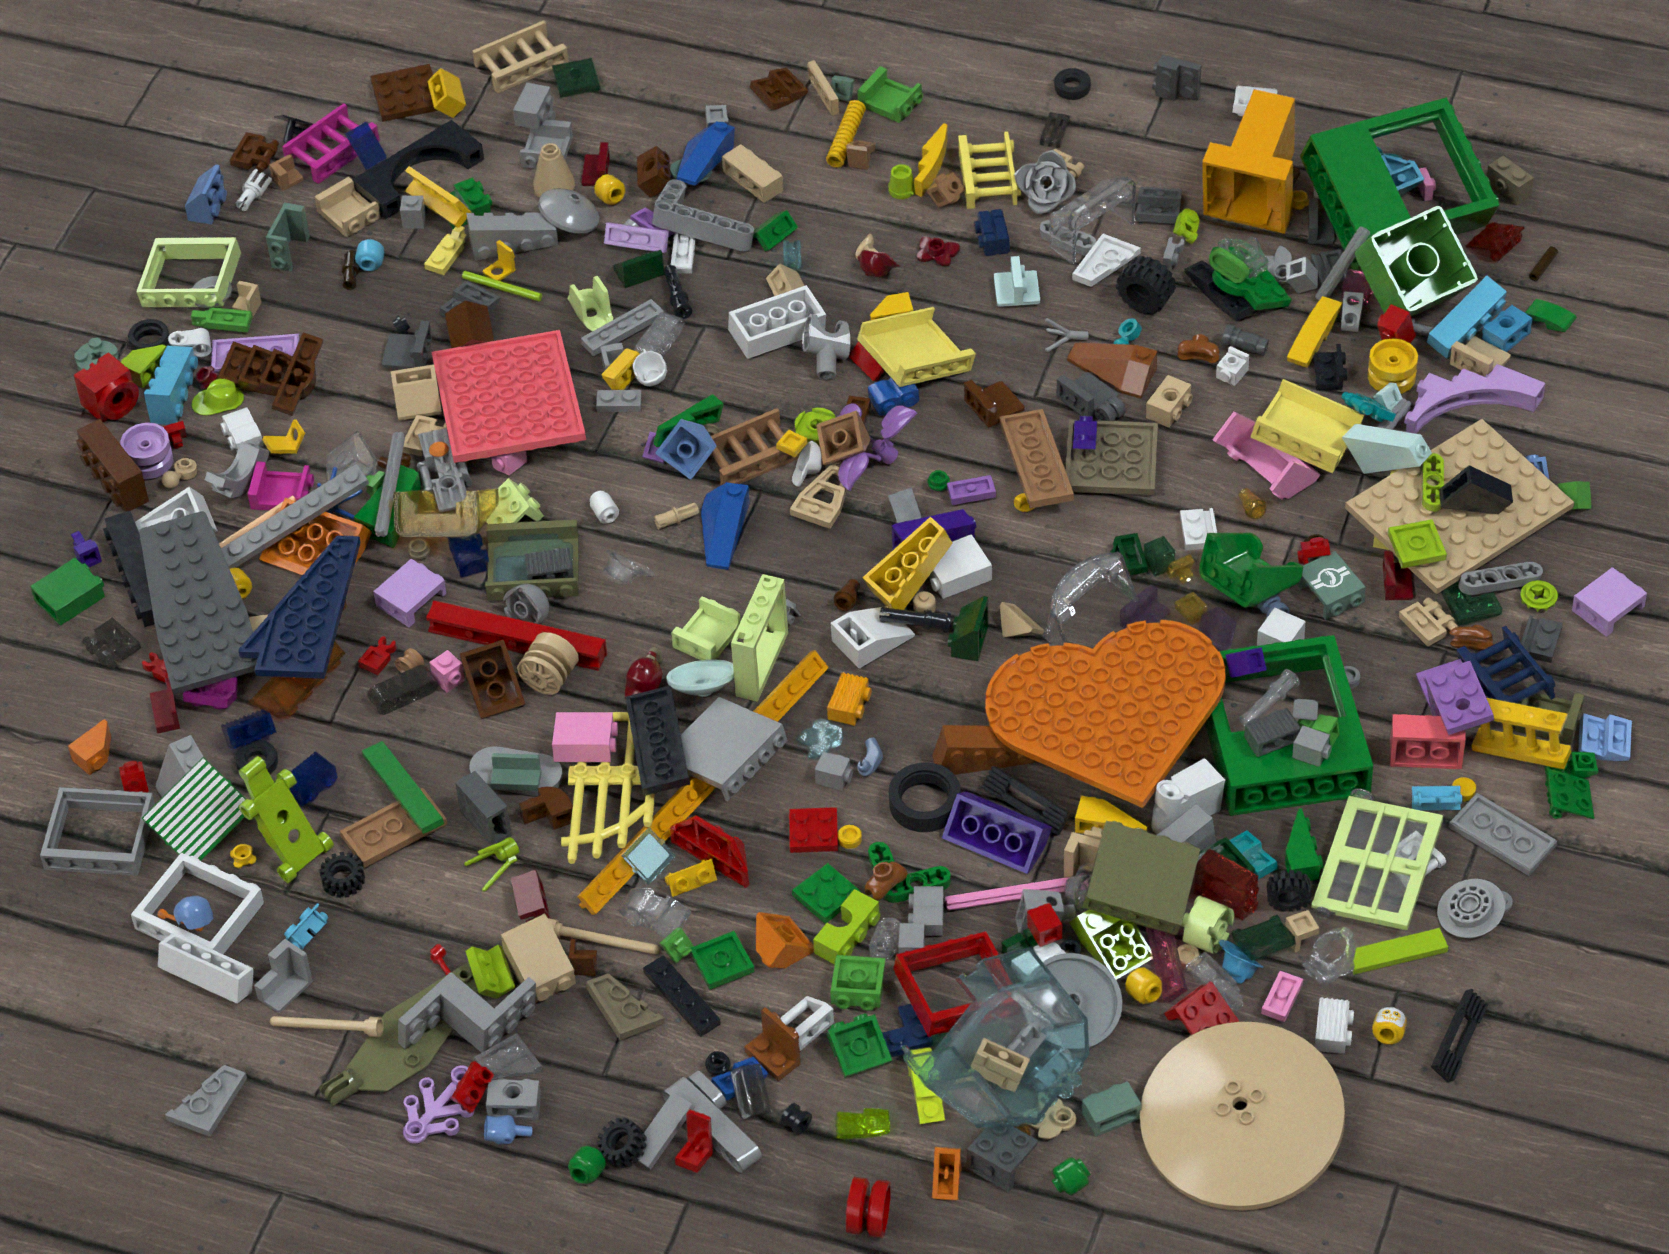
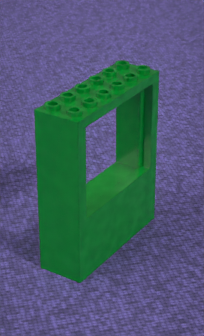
[1300,97,1499,265]
[1205,635,1374,816]

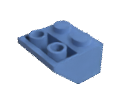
[185,165,227,224]

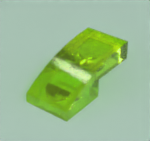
[835,1108,890,1139]

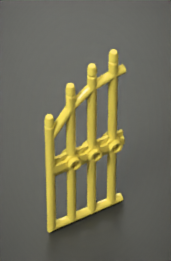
[561,712,655,864]

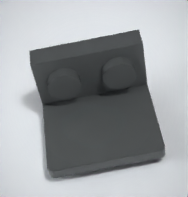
[382,321,433,369]
[1057,372,1118,416]
[966,1117,1037,1192]

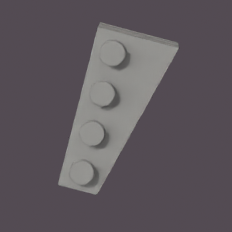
[466,213,558,261]

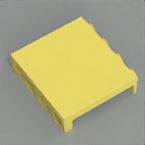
[857,307,976,387]
[1251,379,1365,474]

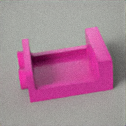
[248,461,314,510]

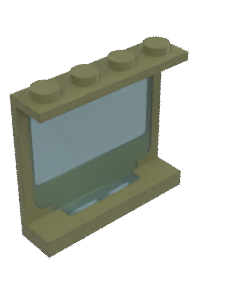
[485,519,579,601]

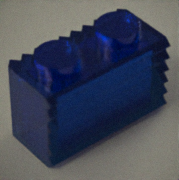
[447,526,489,578]
[221,709,277,749]
[289,751,338,806]

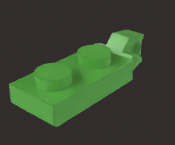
[191,307,253,333]

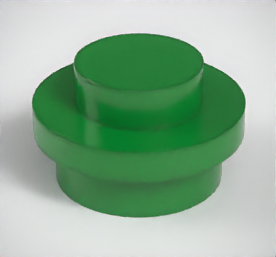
[928,470,950,491]

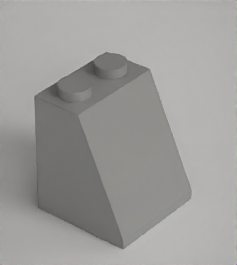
[156,735,203,798]

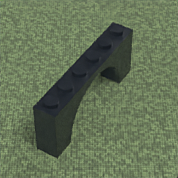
[353,120,484,220]

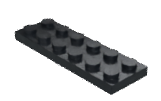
[625,686,690,796]

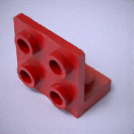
[1164,981,1239,1035]

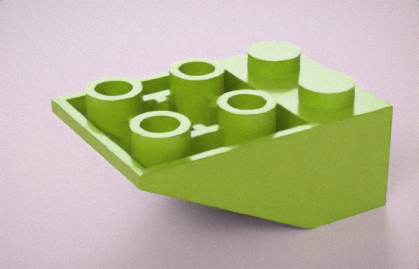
[1069,910,1155,980]

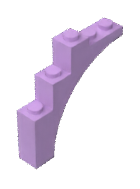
[1404,364,1545,434]

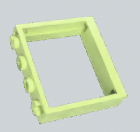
[136,237,241,307]
[731,574,788,702]

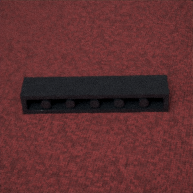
[103,511,155,627]

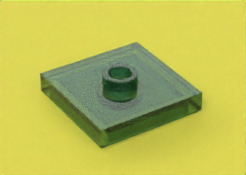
[552,58,600,98]

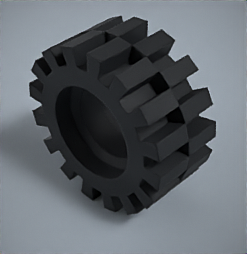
[320,852,365,898]
[1266,870,1312,912]
[597,1118,647,1168]

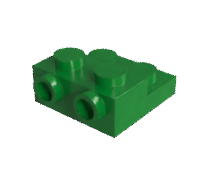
[448,177,493,229]
[826,1013,892,1079]

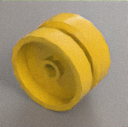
[1367,338,1418,394]

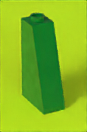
[354,465,421,548]

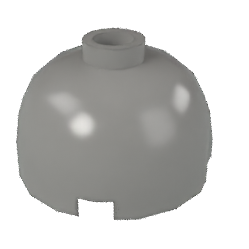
[503,584,549,625]

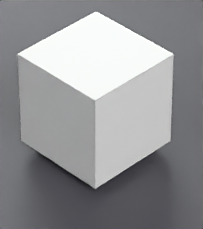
[1257,608,1306,646]

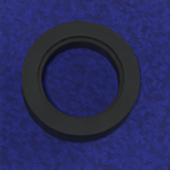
[889,762,960,832]

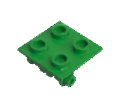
[1545,768,1594,819]

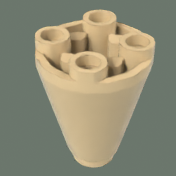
[533,143,575,197]

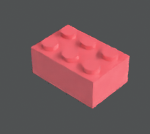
[1390,714,1466,769]

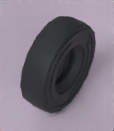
[1054,68,1091,100]
[235,740,278,774]

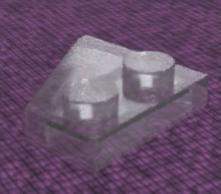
[474,1033,542,1079]

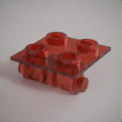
[1466,222,1525,261]

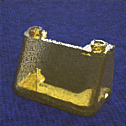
[393,489,499,537]

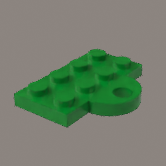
[1210,244,1292,310]

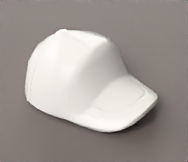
[792,441,823,487]

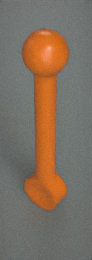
[157,909,204,931]

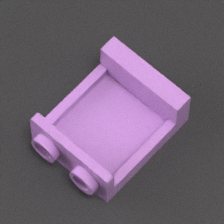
[373,559,446,627]
[1572,567,1647,637]

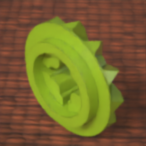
[1520,580,1558,612]

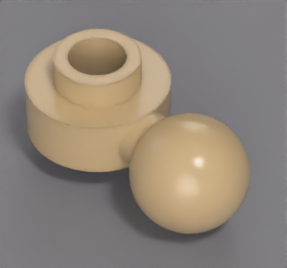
[162,458,197,489]

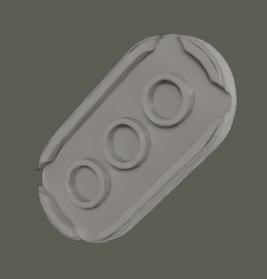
[469,746,563,796]

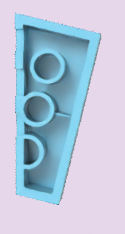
[1427,276,1507,359]
[144,346,198,425]

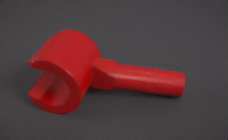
[430,944,451,975]

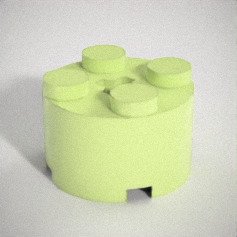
[1181,896,1234,953]

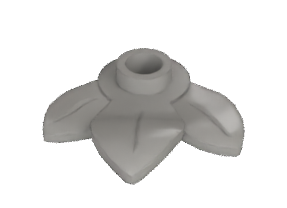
[1258,246,1292,284]

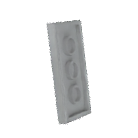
[1449,793,1557,876]

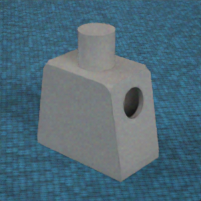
[1015,889,1075,935]

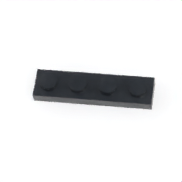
[643,955,721,1037]

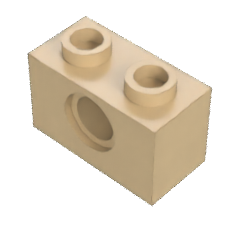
[1146,375,1193,428]

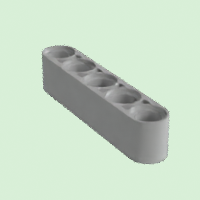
[662,1077,762,1173]

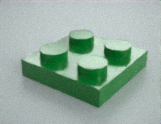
[792,863,861,924]
[690,931,755,990]

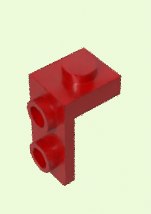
[675,1110,713,1173]

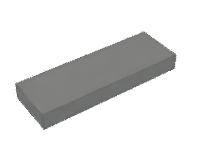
[637,1092,694,1169]

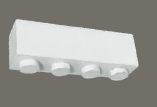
[158,932,253,1004]

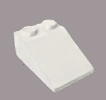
[135,487,218,533]

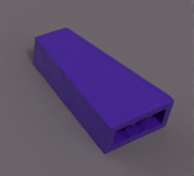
[892,509,977,550]

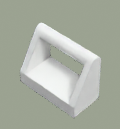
[781,996,834,1051]

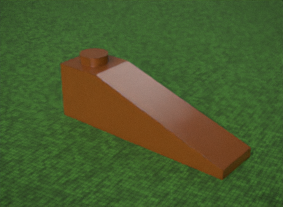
[1067,343,1157,399]

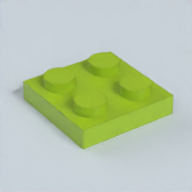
[1388,519,1447,568]

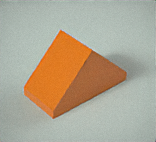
[932,1147,961,1200]

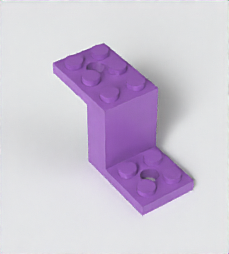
[1416,659,1494,735]

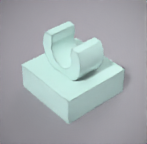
[1373,382,1403,410]

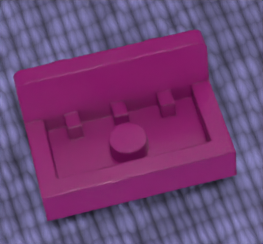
[183,677,237,709]

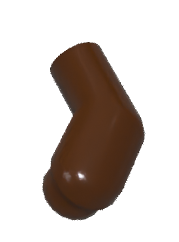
[378,453,411,469]

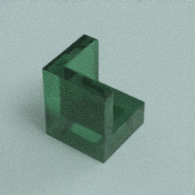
[1144,536,1175,577]

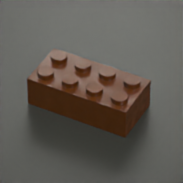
[76,419,149,512]

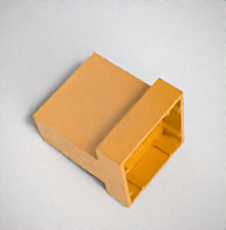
[1202,89,1295,234]

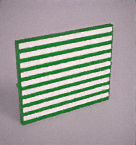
[142,757,246,861]

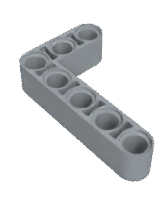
[652,180,754,251]

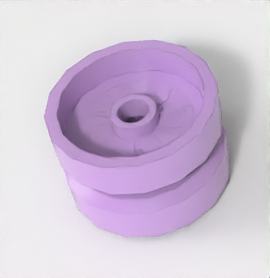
[120,423,174,479]

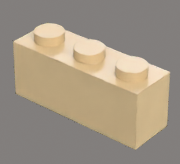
[722,144,783,203]

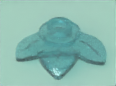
[797,719,843,759]

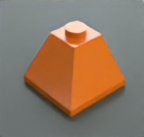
[756,912,814,969]

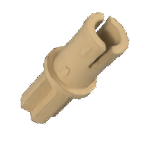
[654,503,699,530]

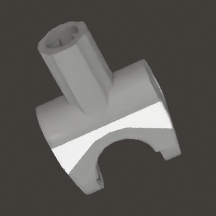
[802,314,850,380]

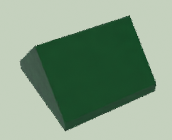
[612,250,664,288]

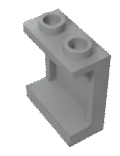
[520,119,573,169]

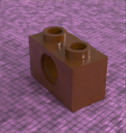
[637,146,671,198]

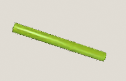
[462,271,542,302]

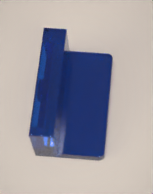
[345,122,387,171]

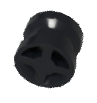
[780,1103,812,1135]

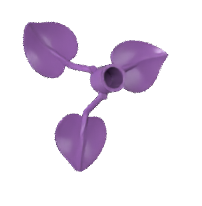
[837,404,917,491]

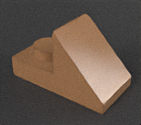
[847,140,876,170]

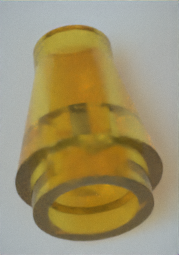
[1238,488,1266,519]

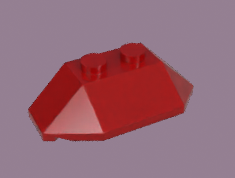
[670,816,749,888]

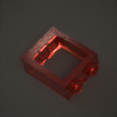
[1194,848,1259,921]

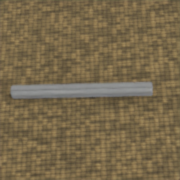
[375,432,405,537]

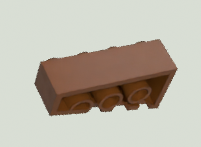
[932,725,1034,775]

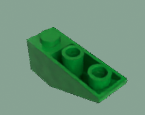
[1285,808,1323,881]

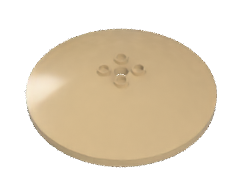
[1140,1022,1345,1210]

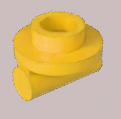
[1014,493,1034,512]

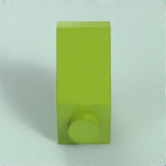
[121,345,166,388]

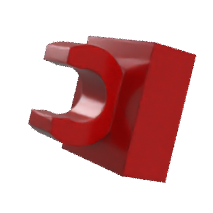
[162,421,187,449]

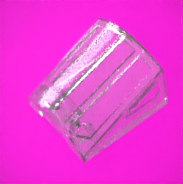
[1043,552,1138,646]

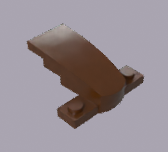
[218,332,323,416]

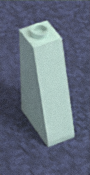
[1342,424,1432,474]

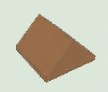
[816,410,871,465]

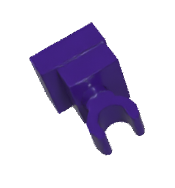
[70,531,102,567]

